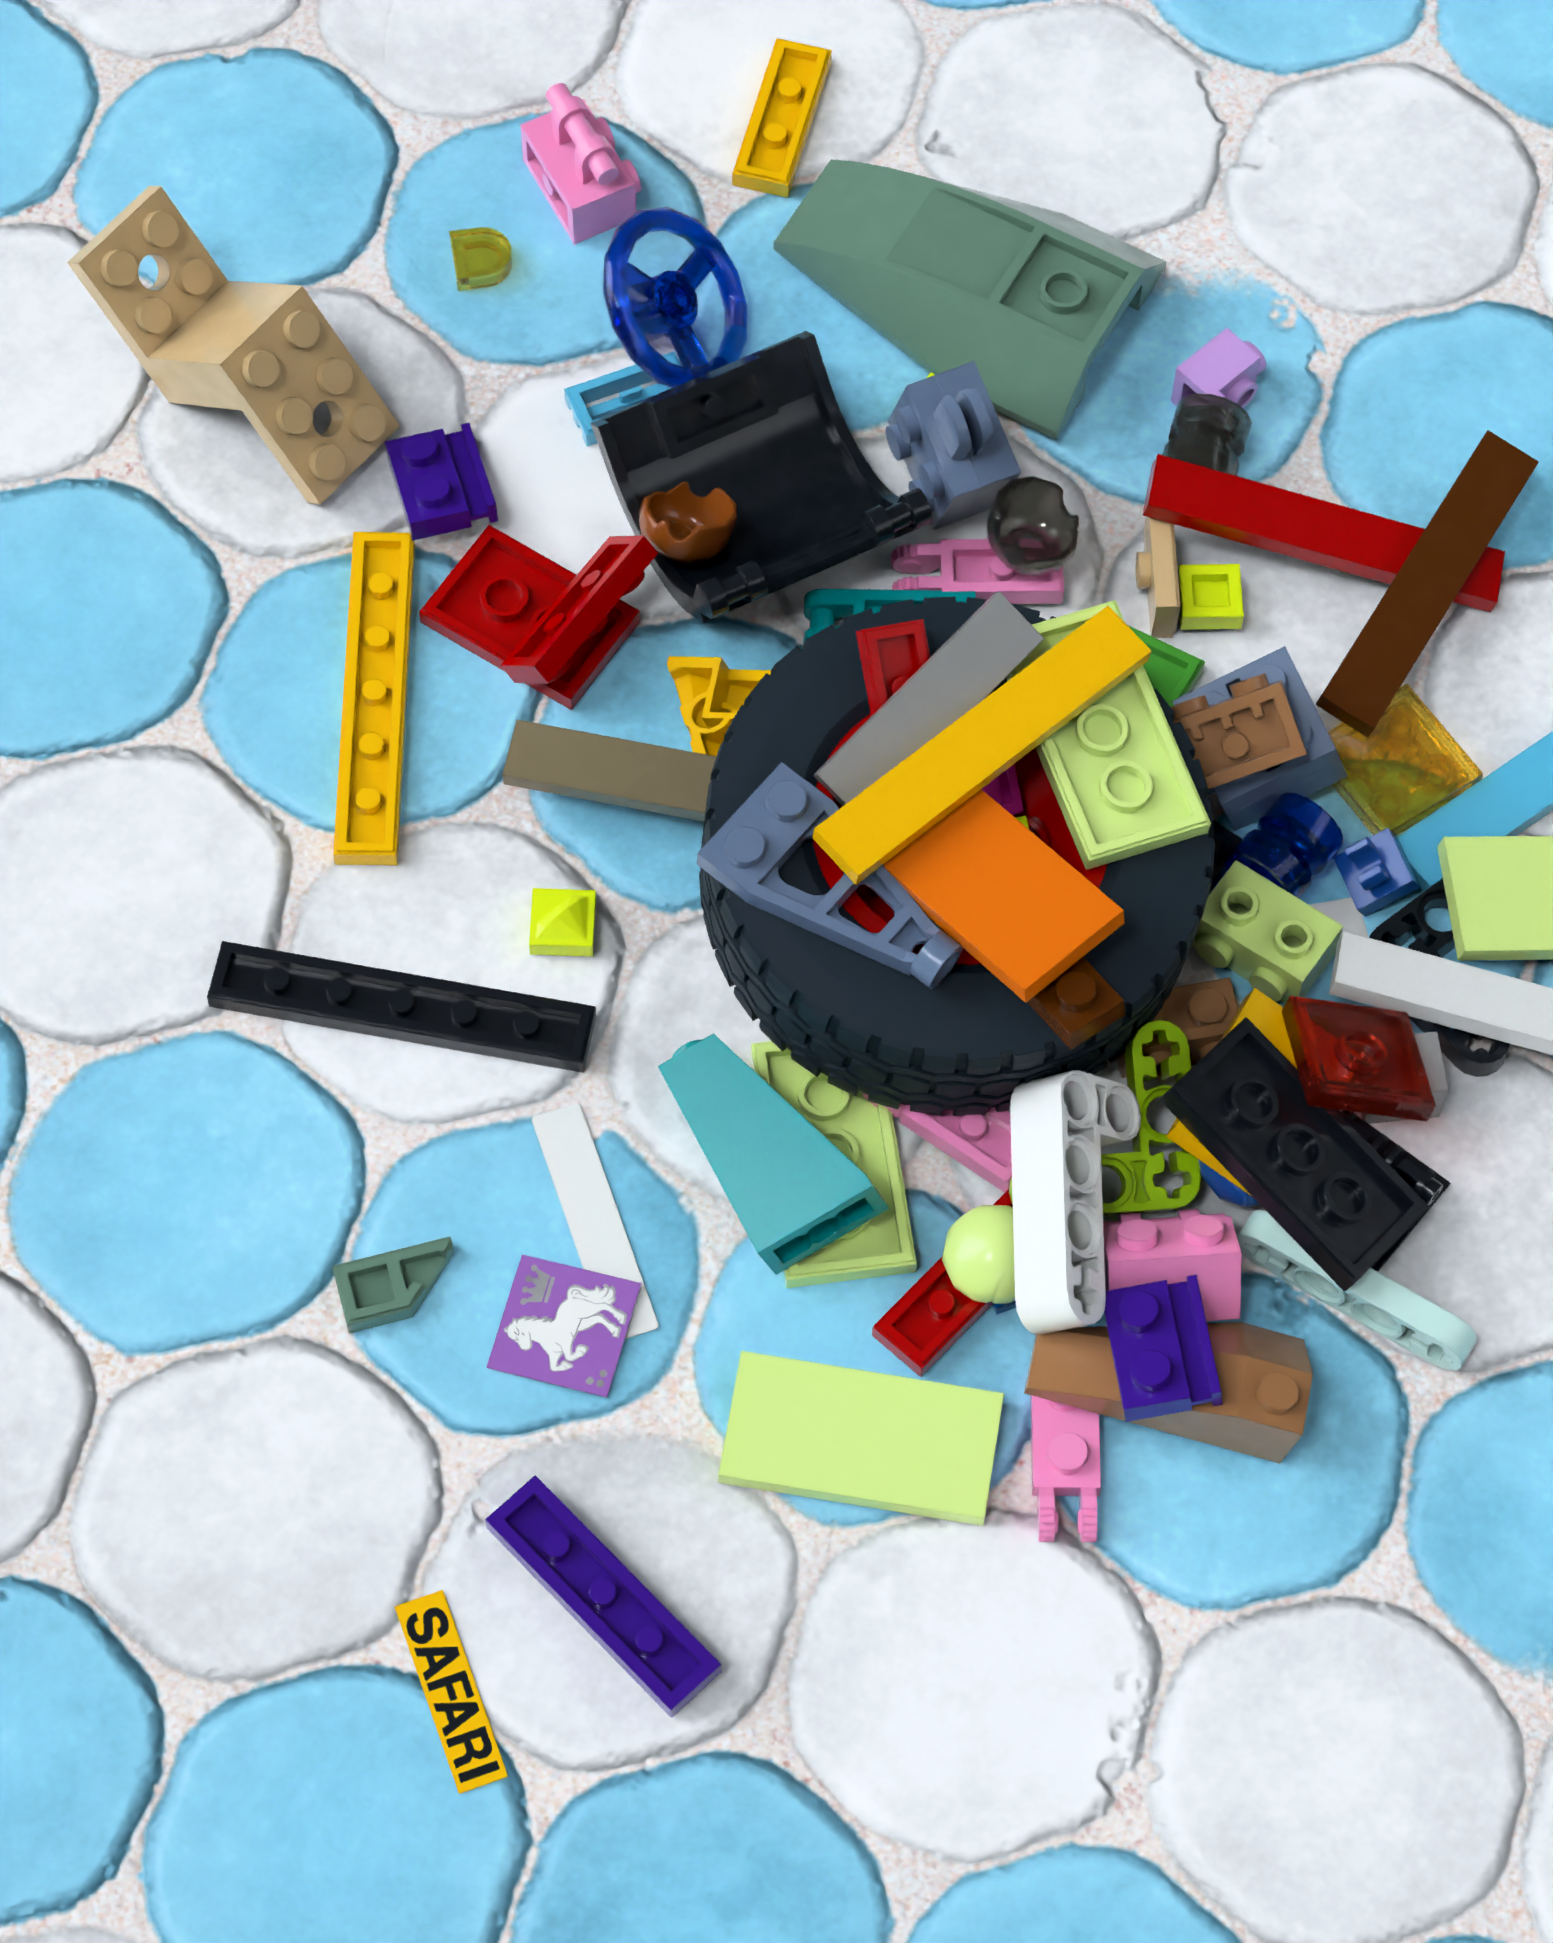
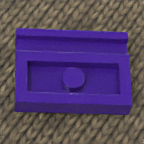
[385,423,498,541]
[1104,1275,1223,1422]

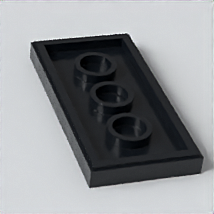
[1159,1017,1430,1292]

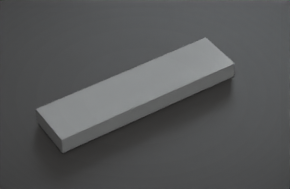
[813,591,1044,806]

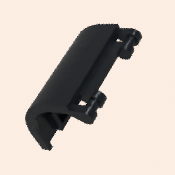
[591,331,933,623]

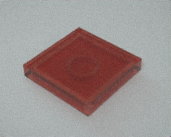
[1281,996,1436,1122]

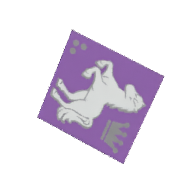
[486,1254,642,1398]

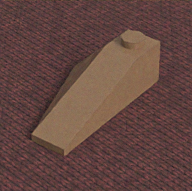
[1024,1322,1313,1464]

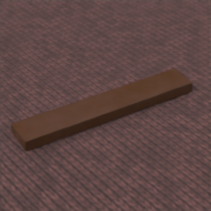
[1315,430,1539,738]

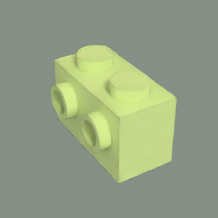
[1192,860,1343,1010]

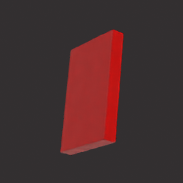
[419,525,640,710]

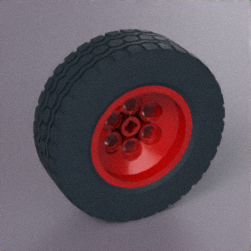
[699,597,1215,1116]

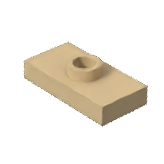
[1136,517,1180,638]

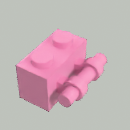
[520,83,641,244]
[1103,1209,1242,1321]

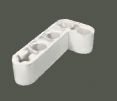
[1010,1071,1141,1335]

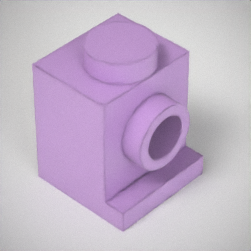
[1171,328,1266,438]

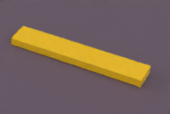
[333,532,415,866]
[812,605,1151,885]

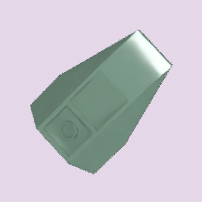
[774,159,1167,440]

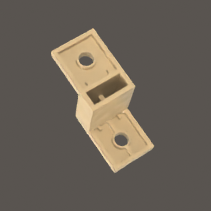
[67,186,400,505]

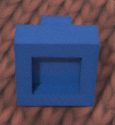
[1333,828,1420,917]

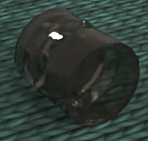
[1162,394,1252,476]

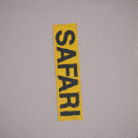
[394,1590,508,1794]

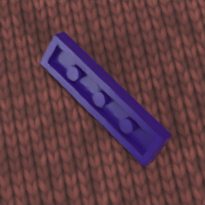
[485,1475,721,1718]

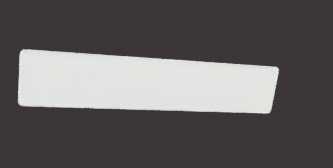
[532,1103,659,1339]

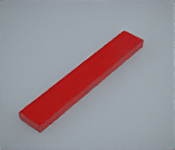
[1142,454,1505,613]

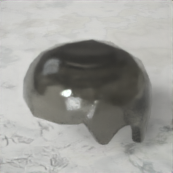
[986,476,1079,576]

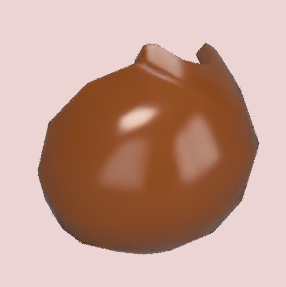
[639,482,737,564]

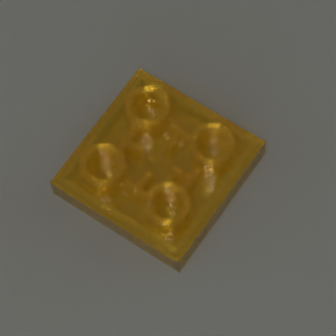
[1328,684,1483,835]

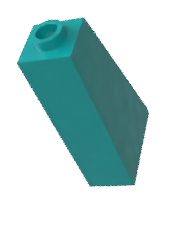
[658,1033,889,1275]

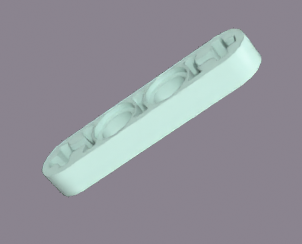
[1237,1210,1477,1371]

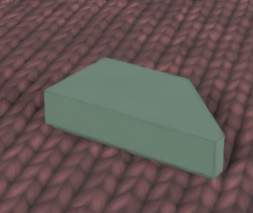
[332,1236,454,1334]

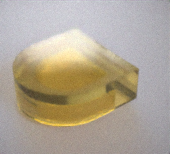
[449,227,512,291]

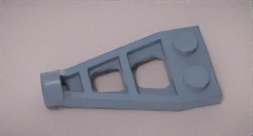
[697,762,963,989]

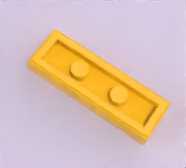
[732,38,832,198]

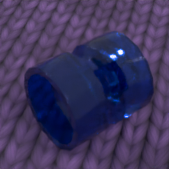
[1226,792,1344,899]

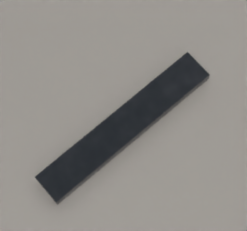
[207,941,597,1073]

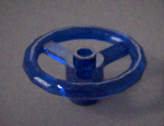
[603,207,748,388]

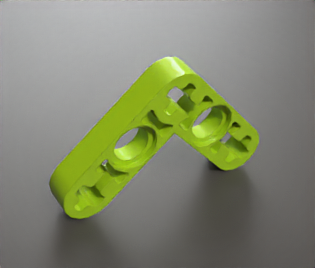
[1009,1020,1201,1216]

